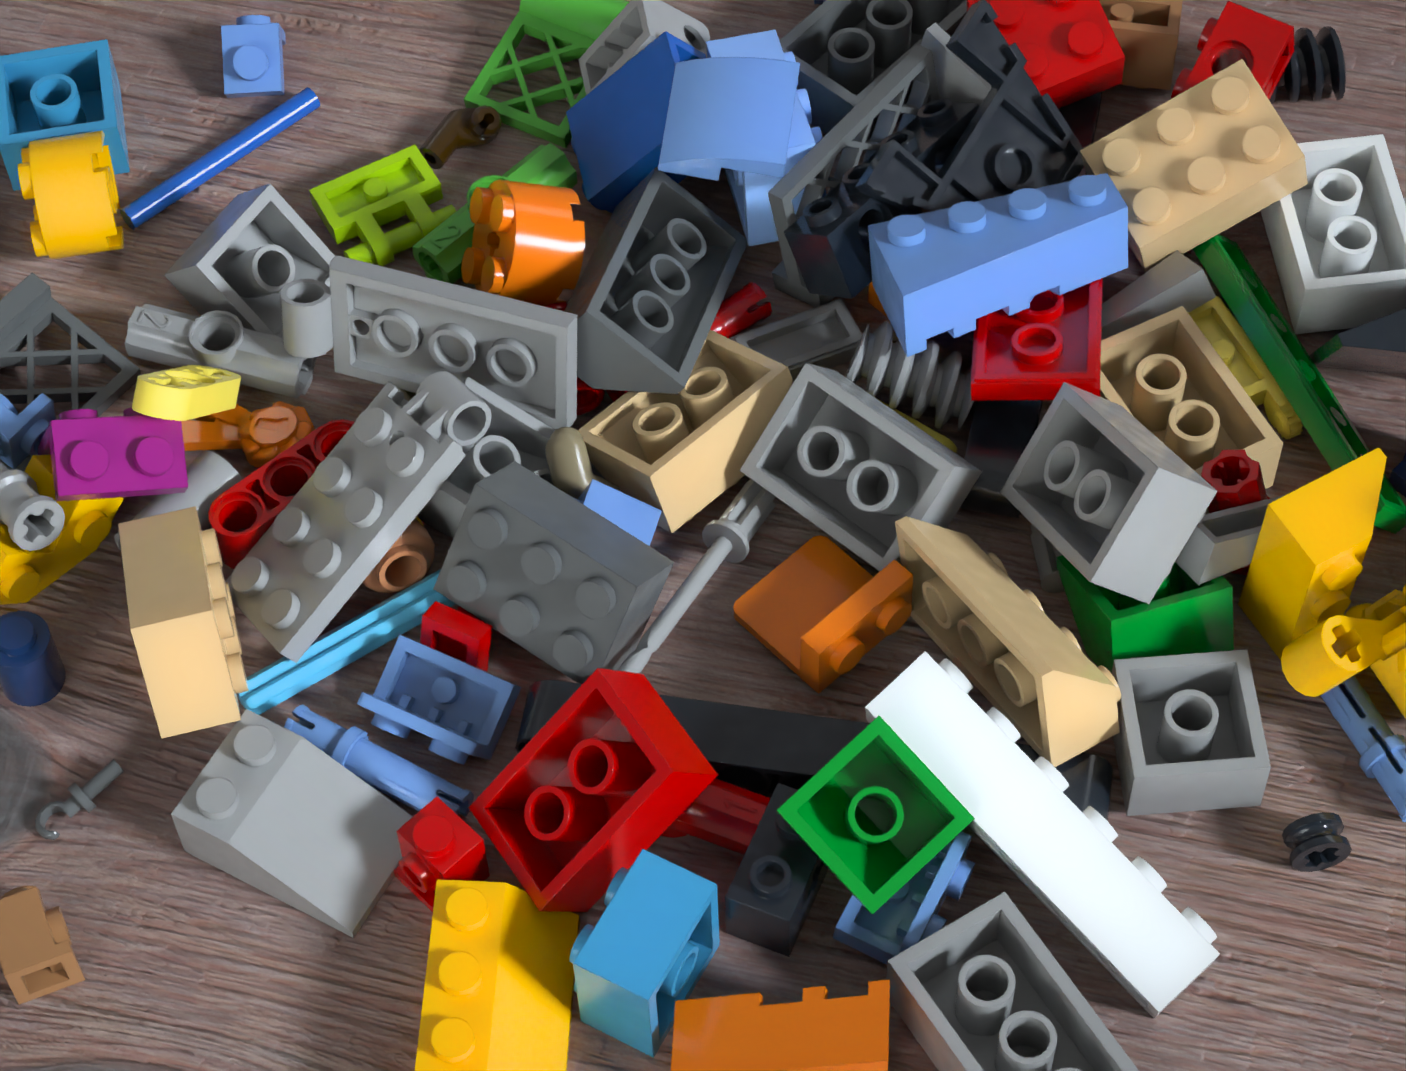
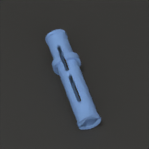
[1320,676,1406,823]
[284,704,474,817]

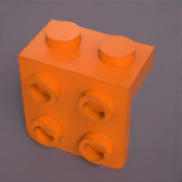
[733,535,913,694]

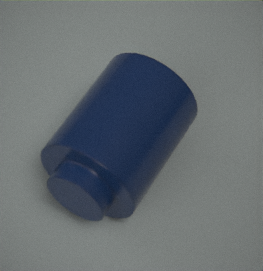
[0,611,66,707]

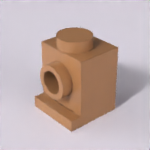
[0,886,85,1005]

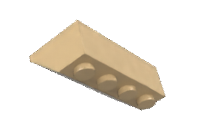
[895,516,1121,767]

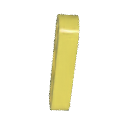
[132,365,241,421]

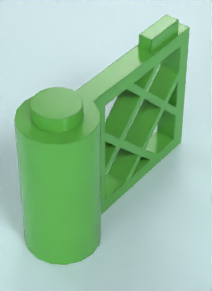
[464,0,629,148]

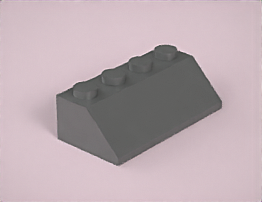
[564,167,747,394]

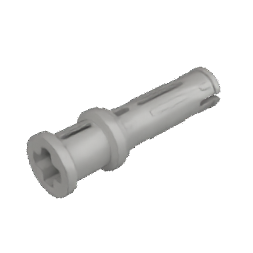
[0,461,65,551]

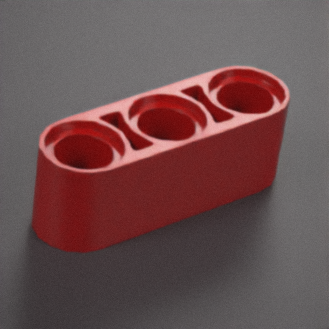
[208,419,355,569]

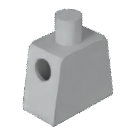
[579,0,711,95]

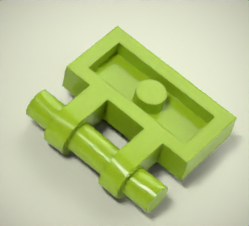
[309,145,456,266]

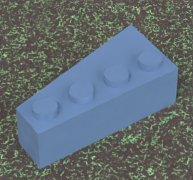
[868,173,1128,357]

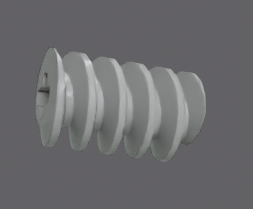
[845,321,974,431]

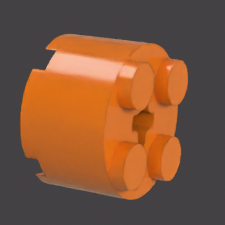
[461,179,585,306]

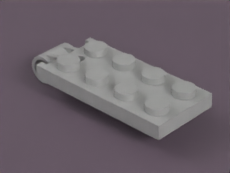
[280,255,577,429]
[225,371,492,663]

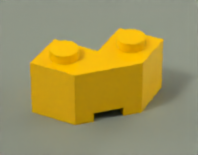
[0,455,124,605]

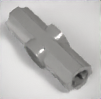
[124,303,317,399]

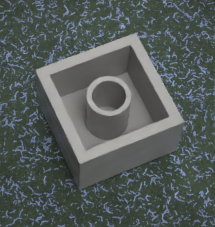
[1111,649,1271,816]

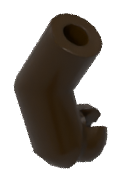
[419,105,502,169]

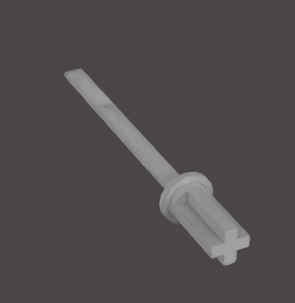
[618,479,776,673]

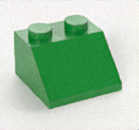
[1056,555,1234,673]
[776,716,975,915]

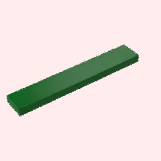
[1193,234,1406,534]

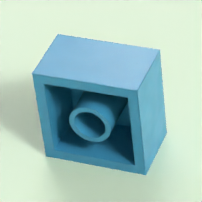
[0,39,130,191]
[569,849,720,1058]

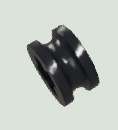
[1282,812,1352,872]

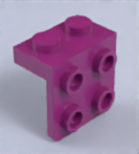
[38,407,188,502]

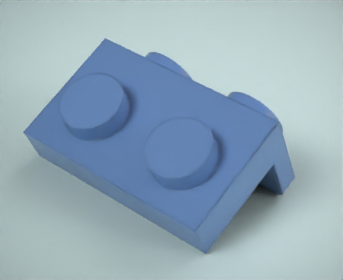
[357,634,522,765]
[833,831,975,964]

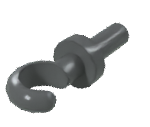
[35,759,124,840]

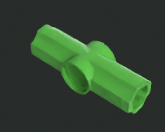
[412,142,578,284]

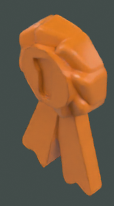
[181,401,315,468]

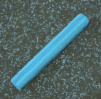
[237,569,455,715]

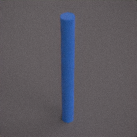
[120,87,320,230]

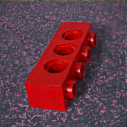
[1171,1,1294,254]

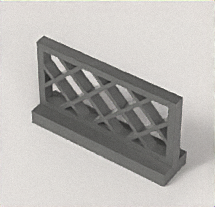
[768,45,940,307]
[0,272,141,471]

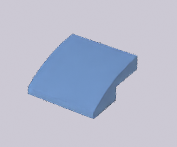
[658,57,800,181]

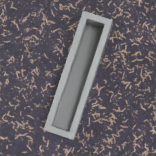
[1101,250,1216,340]
[1175,495,1285,585]

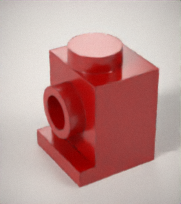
[393,796,490,912]

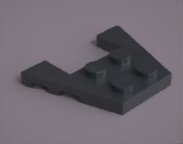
[855,0,1084,215]

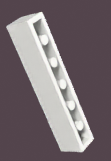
[865,651,1220,1018]

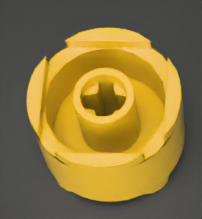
[18,130,124,260]

